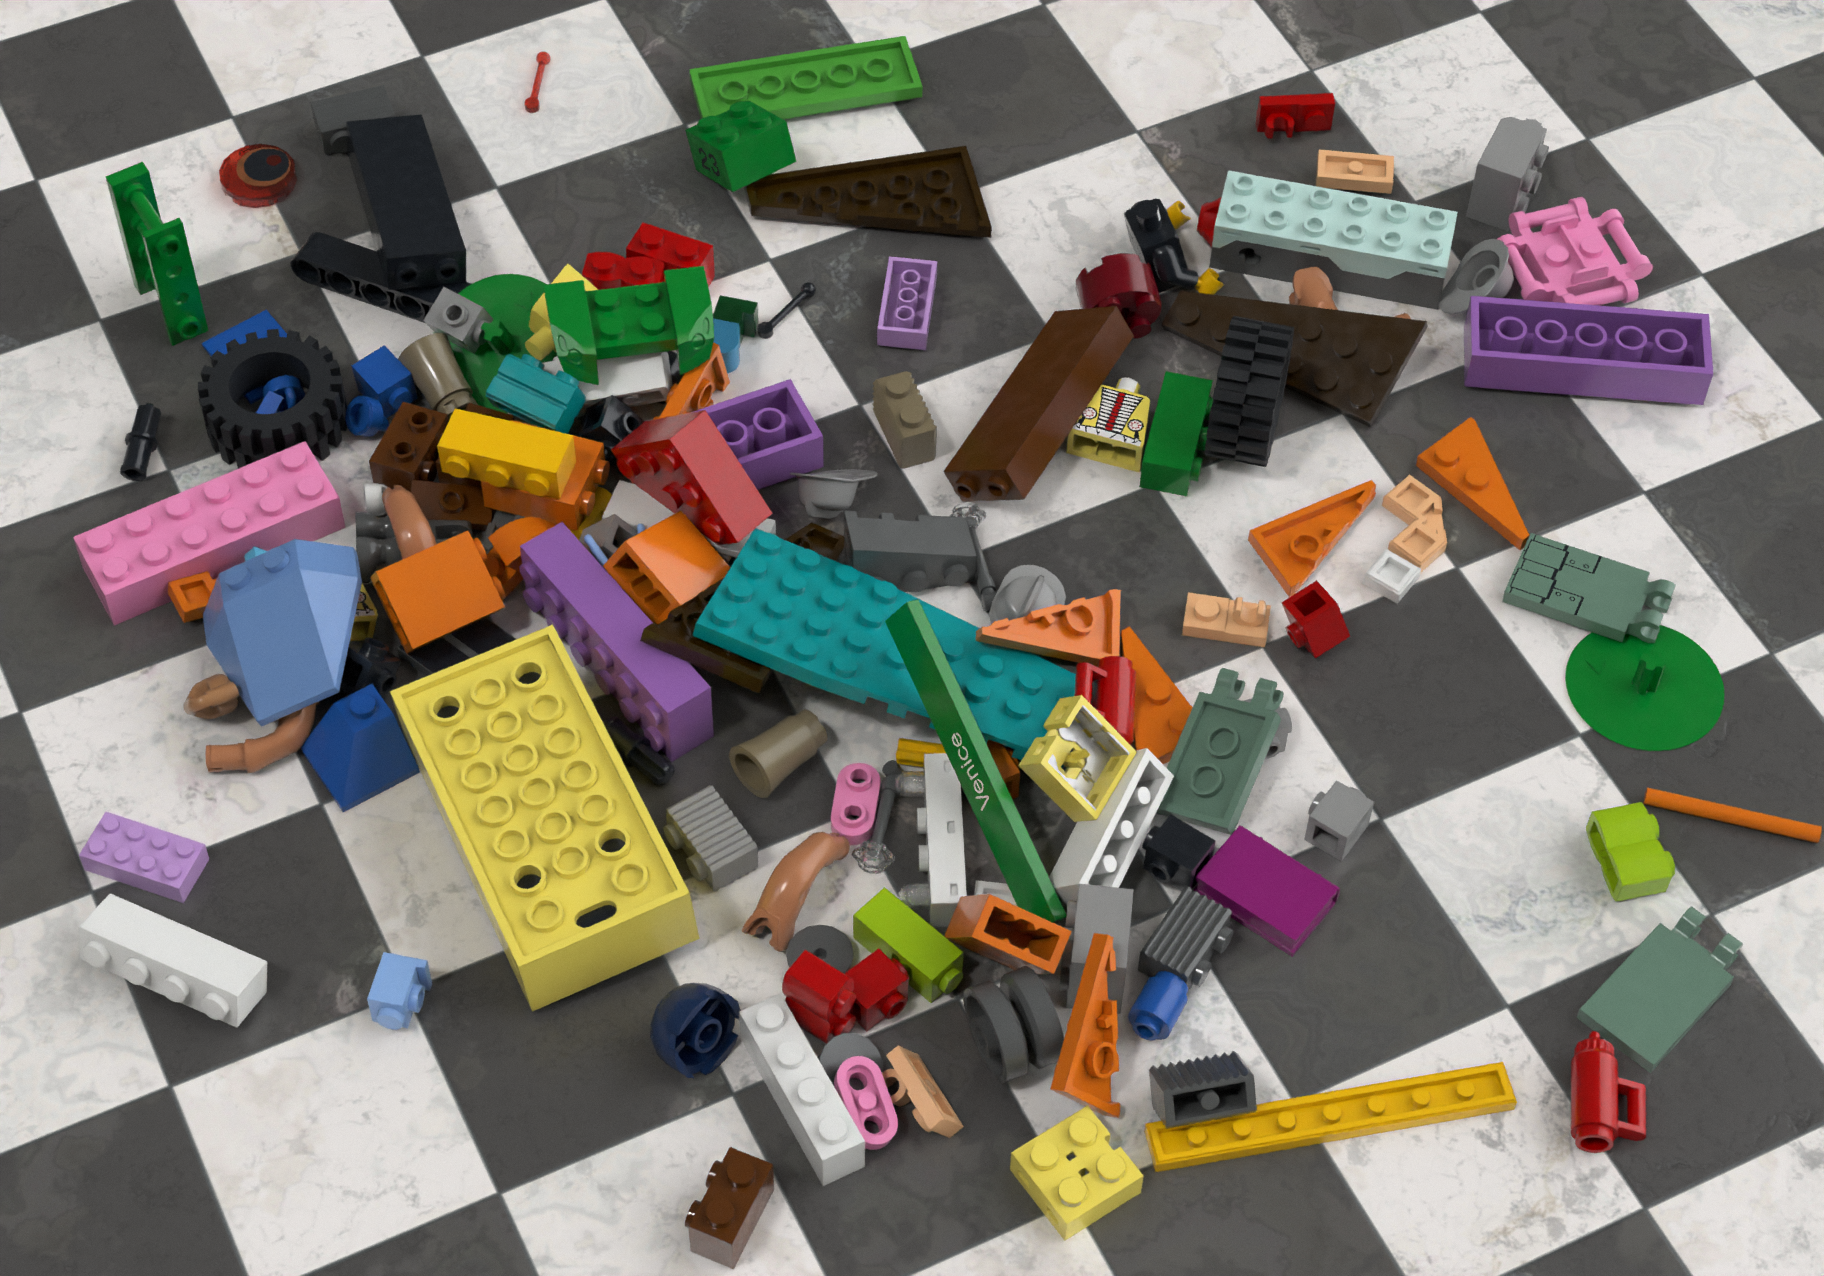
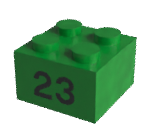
[685,101,797,192]

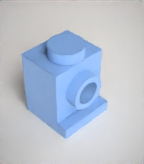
[367,952,432,1030]

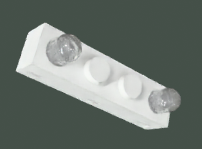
[894,753,967,927]

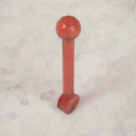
[525,51,551,113]

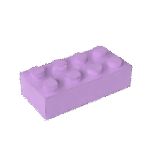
[877,256,937,350]
[79,812,209,903]

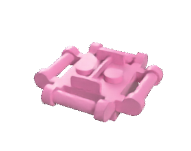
[1497,197,1653,306]

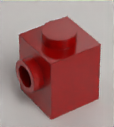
[1281,580,1350,658]
[844,948,909,1032]

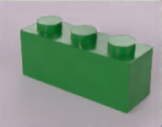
[1139,371,1213,496]

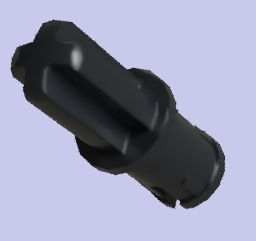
[120,403,161,481]
[604,717,675,785]

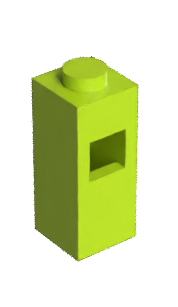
[853,887,963,1003]

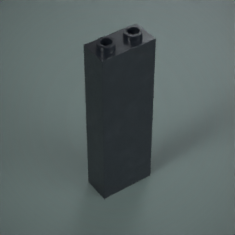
[346,114,466,290]

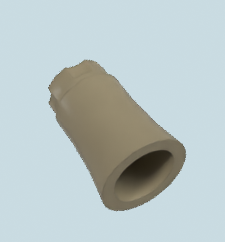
[398,333,478,420]
[729,709,828,798]

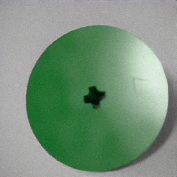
[433,274,557,413]
[1565,625,1724,751]

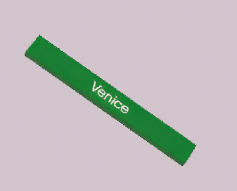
[885,599,1067,924]

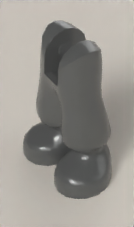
[355,511,473,583]

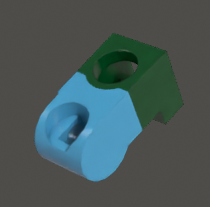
[713,295,759,373]

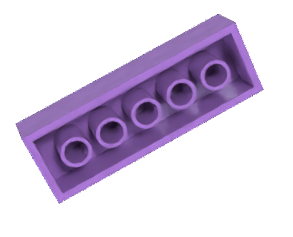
[1464,296,1713,405]
[519,522,714,762]

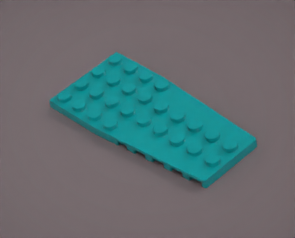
[693,528,1093,769]

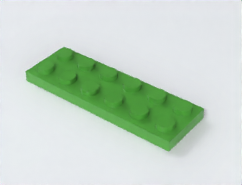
[689,36,923,119]

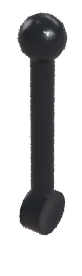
[757,282,816,339]

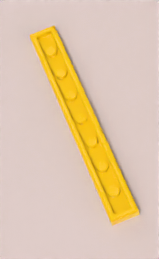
[1144,1062,1517,1172]

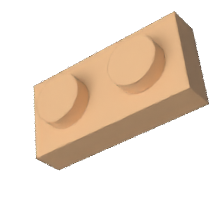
[1316,149,1394,194]

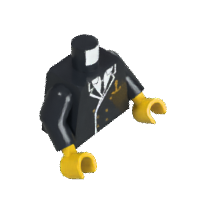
[1124,198,1224,295]

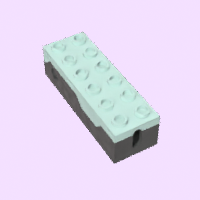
[1197,170,1458,310]

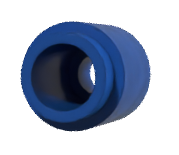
[1128,971,1188,1041]

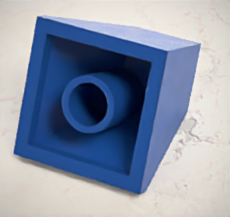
[301,684,420,812]

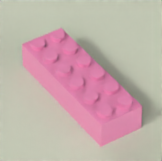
[73,441,345,626]

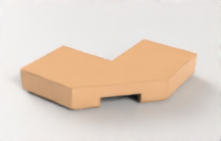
[1382,474,1447,572]

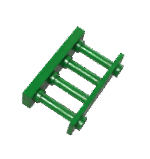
[105,162,209,346]

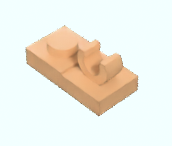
[1182,592,1271,647]
[882,1045,964,1138]

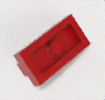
[1256,93,1335,139]

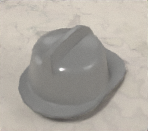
[1439,239,1514,314]
[790,469,878,519]
[989,565,1066,624]

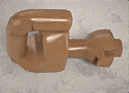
[183,674,240,719]

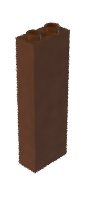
[943,306,1134,502]

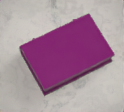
[1193,825,1340,957]

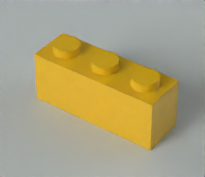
[437,408,576,499]

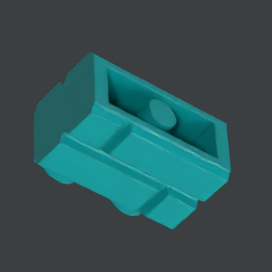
[485,354,586,434]

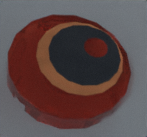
[219,144,297,208]

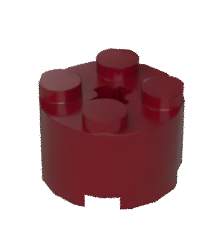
[1075,253,1162,339]

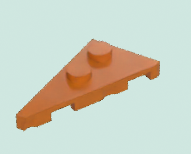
[1416,417,1530,550]
[1248,480,1376,597]
[976,589,1121,667]
[1120,626,1193,764]
[1050,933,1120,1118]

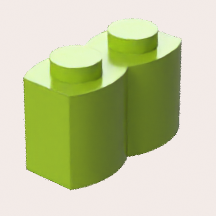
[1586,802,1675,902]

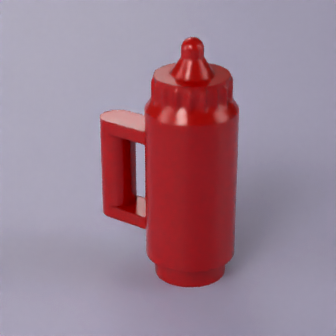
[1074,656,1136,745]
[1571,1031,1646,1153]

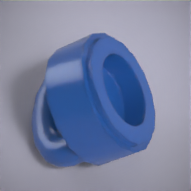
[262,375,305,411]
[345,396,389,437]

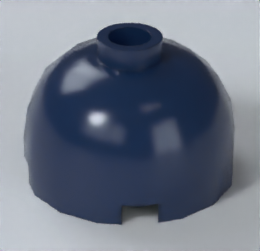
[650,983,741,1078]

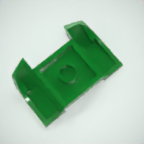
[543,266,714,385]

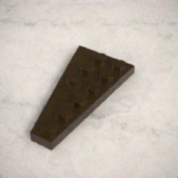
[744,146,992,238]
[1162,291,1428,428]
[640,522,844,693]

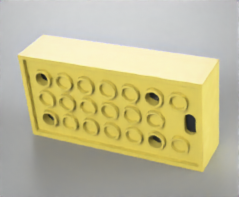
[390,625,700,1012]

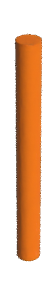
[1643,787,1822,843]

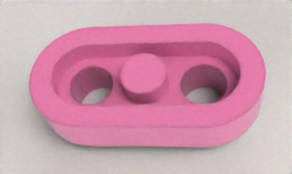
[831,763,881,845]
[834,1056,898,1150]

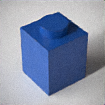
[351,345,418,418]

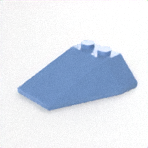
[203,539,362,727]

